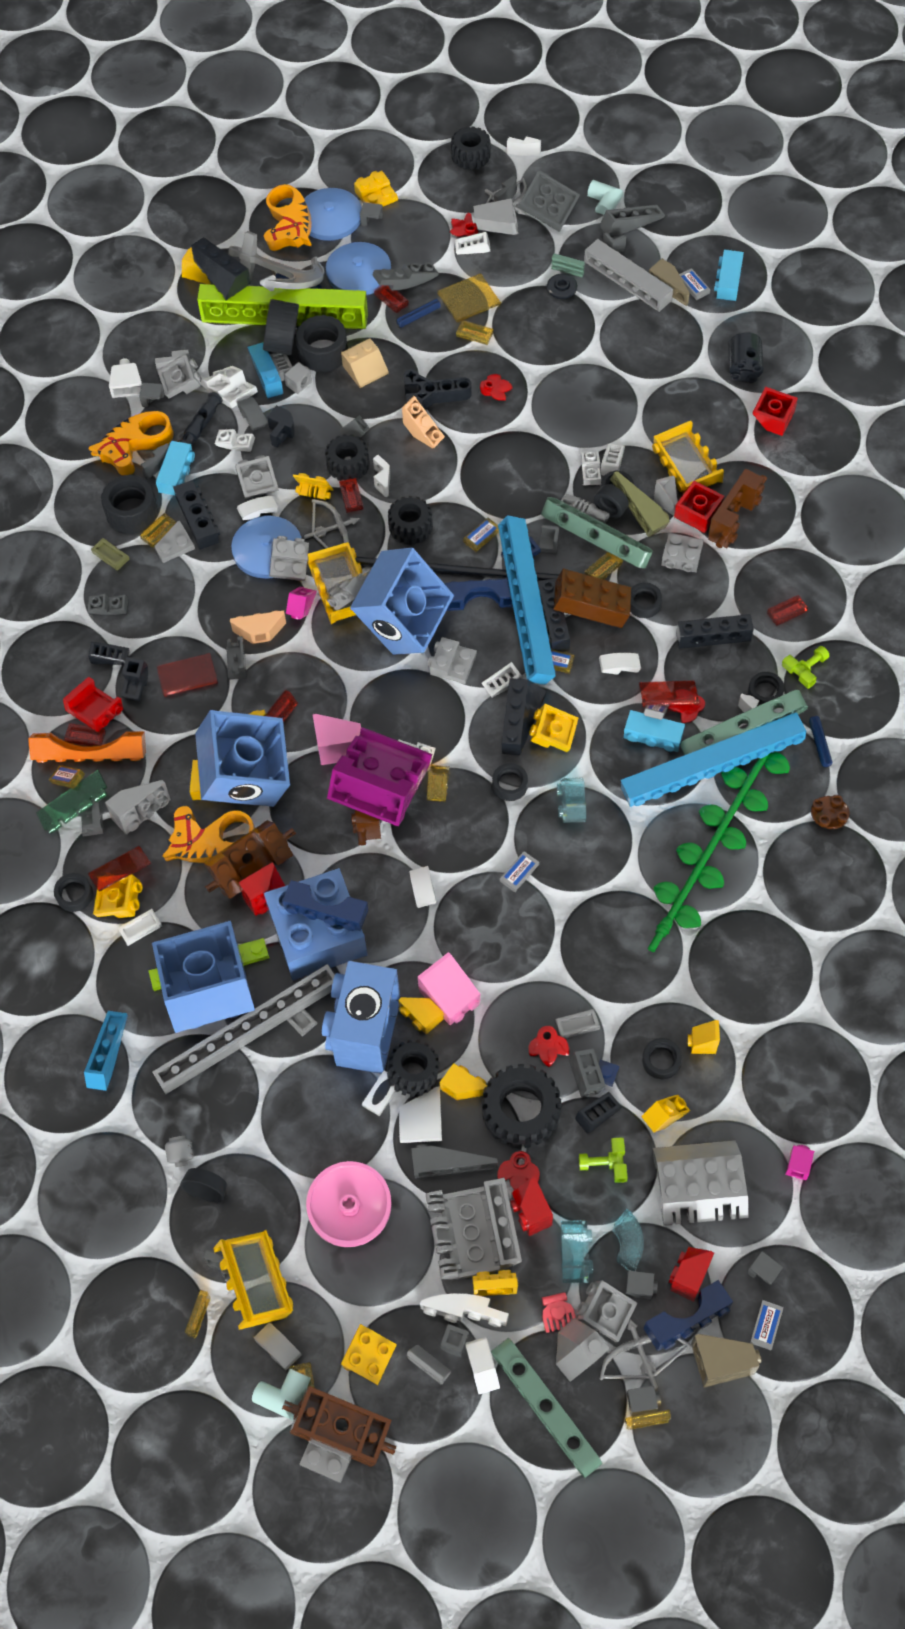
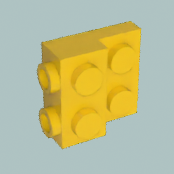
[354,171,398,207]
[529,704,578,752]
[93,874,142,918]
[472,1270,518,1297]

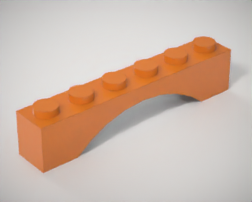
[28,731,146,762]

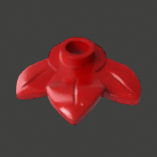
[450,213,479,237]
[480,374,513,401]
[668,690,705,723]
[529,1026,569,1067]
[497,1151,540,1190]

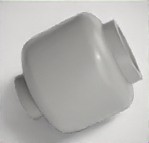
[165,1136,194,1167]

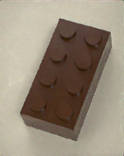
[553,568,631,628]

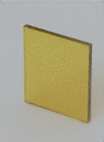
[437,273,501,322]

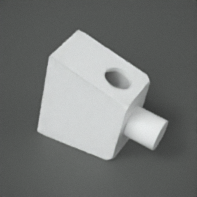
[109,358,142,398]

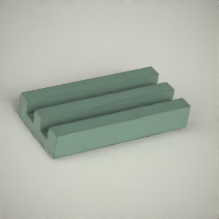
[551,253,585,277]

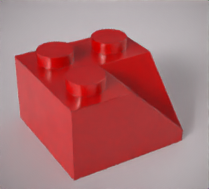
[752,387,798,436]
[674,481,725,533]
[239,862,285,916]
[509,1176,553,1236]
[668,1247,714,1302]

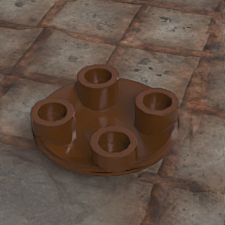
[811,795,850,829]

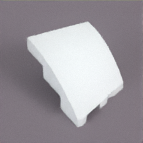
[199,366,258,408]
[399,1086,442,1143]

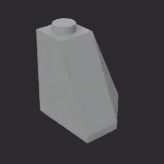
[471,198,519,235]
[556,1318,610,1382]

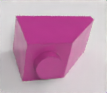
[286,587,317,619]

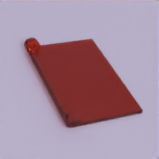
[157,653,218,697]
[639,681,699,707]
[88,846,151,892]

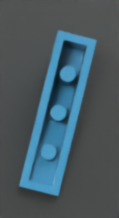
[247,342,283,399]
[84,1011,128,1091]

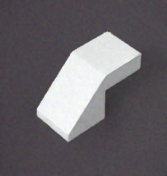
[373,455,390,497]
[465,1337,500,1394]

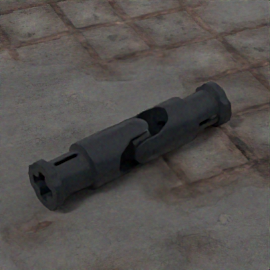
[177,392,223,446]

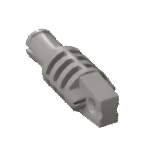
[563,494,609,524]

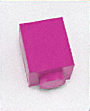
[785,1145,815,1180]

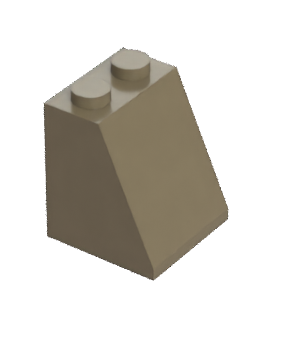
[691,1334,761,1387]

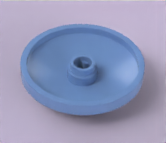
[304,188,362,241]
[326,242,391,295]
[231,516,301,579]

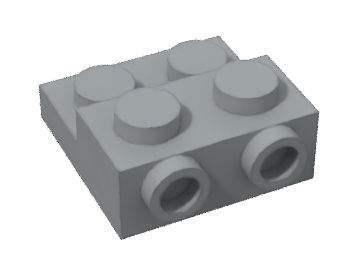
[158,354,202,399]
[235,455,279,499]
[661,533,704,573]
[269,536,309,581]
[327,571,370,611]
[428,637,477,684]
[576,1280,637,1342]
[300,1427,352,1483]

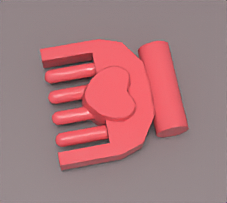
[541,1292,576,1333]

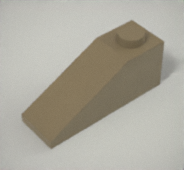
[649,258,690,306]

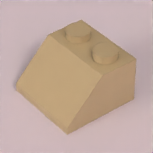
[341,338,389,388]

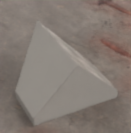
[654,476,677,515]

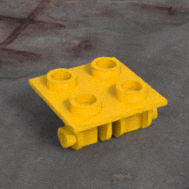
[293,473,333,500]
[340,1324,397,1385]

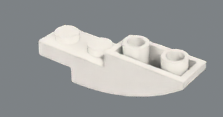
[420,1294,509,1328]

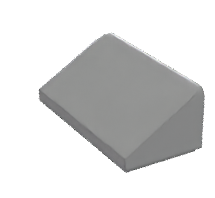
[407,1345,451,1384]

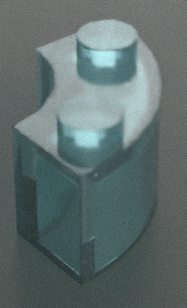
[557,778,586,823]
[613,1209,644,1271]
[561,1221,593,1283]

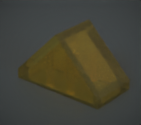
[427,765,450,801]

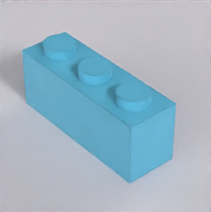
[714,250,744,301]
[156,441,195,495]
[624,710,685,752]

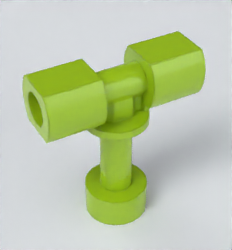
[782,646,829,689]
[579,1138,628,1183]

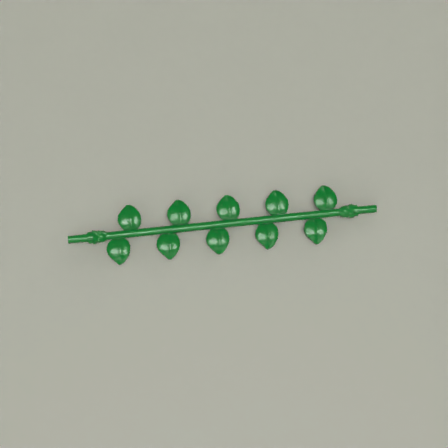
[648,752,790,952]

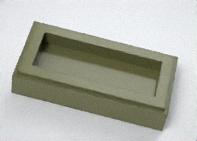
[91,538,130,571]

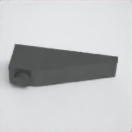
[600,205,665,236]
[411,1144,498,1179]

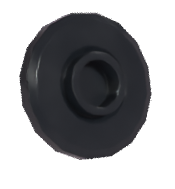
[547,274,578,299]

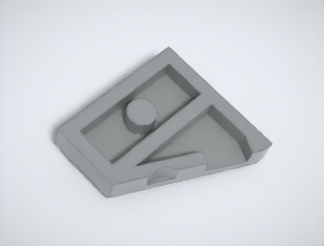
[154,521,195,563]

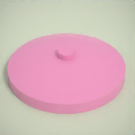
[306,1161,392,1247]

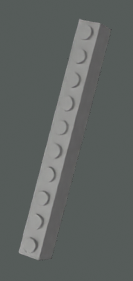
[152,964,335,1094]

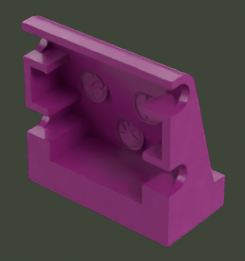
[327,727,433,827]

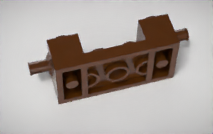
[708,469,767,549]
[351,810,381,846]
[204,820,296,899]
[282,1386,397,1467]

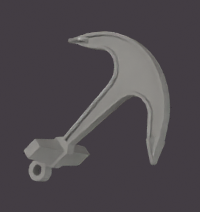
[229,231,324,291]

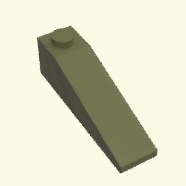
[610,471,670,538]

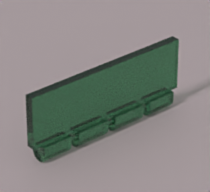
[36,770,108,834]

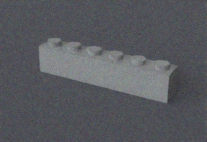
[584,239,673,312]

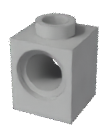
[284,362,312,394]

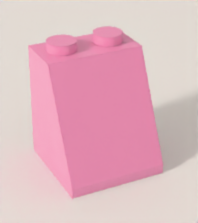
[313,714,361,765]
[418,952,481,1025]

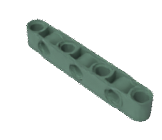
[541,497,653,568]
[680,690,808,755]
[491,1338,603,1478]

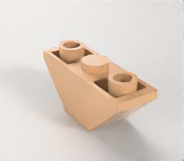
[402,396,445,448]
[230,610,286,644]

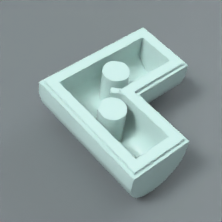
[587,180,623,215]
[252,1369,311,1420]

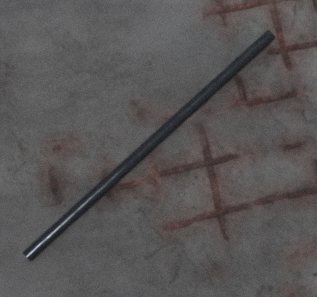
[342,556,559,581]

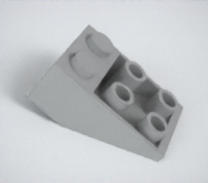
[105,780,171,834]

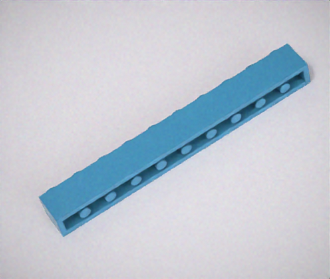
[498,515,556,685]
[621,712,806,807]

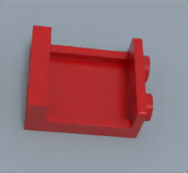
[63,677,123,732]

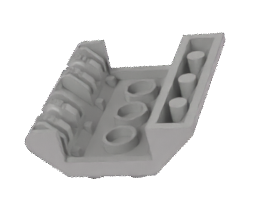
[653,1140,749,1226]
[425,1178,522,1280]

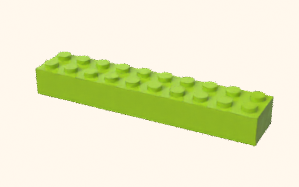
[197,284,368,329]

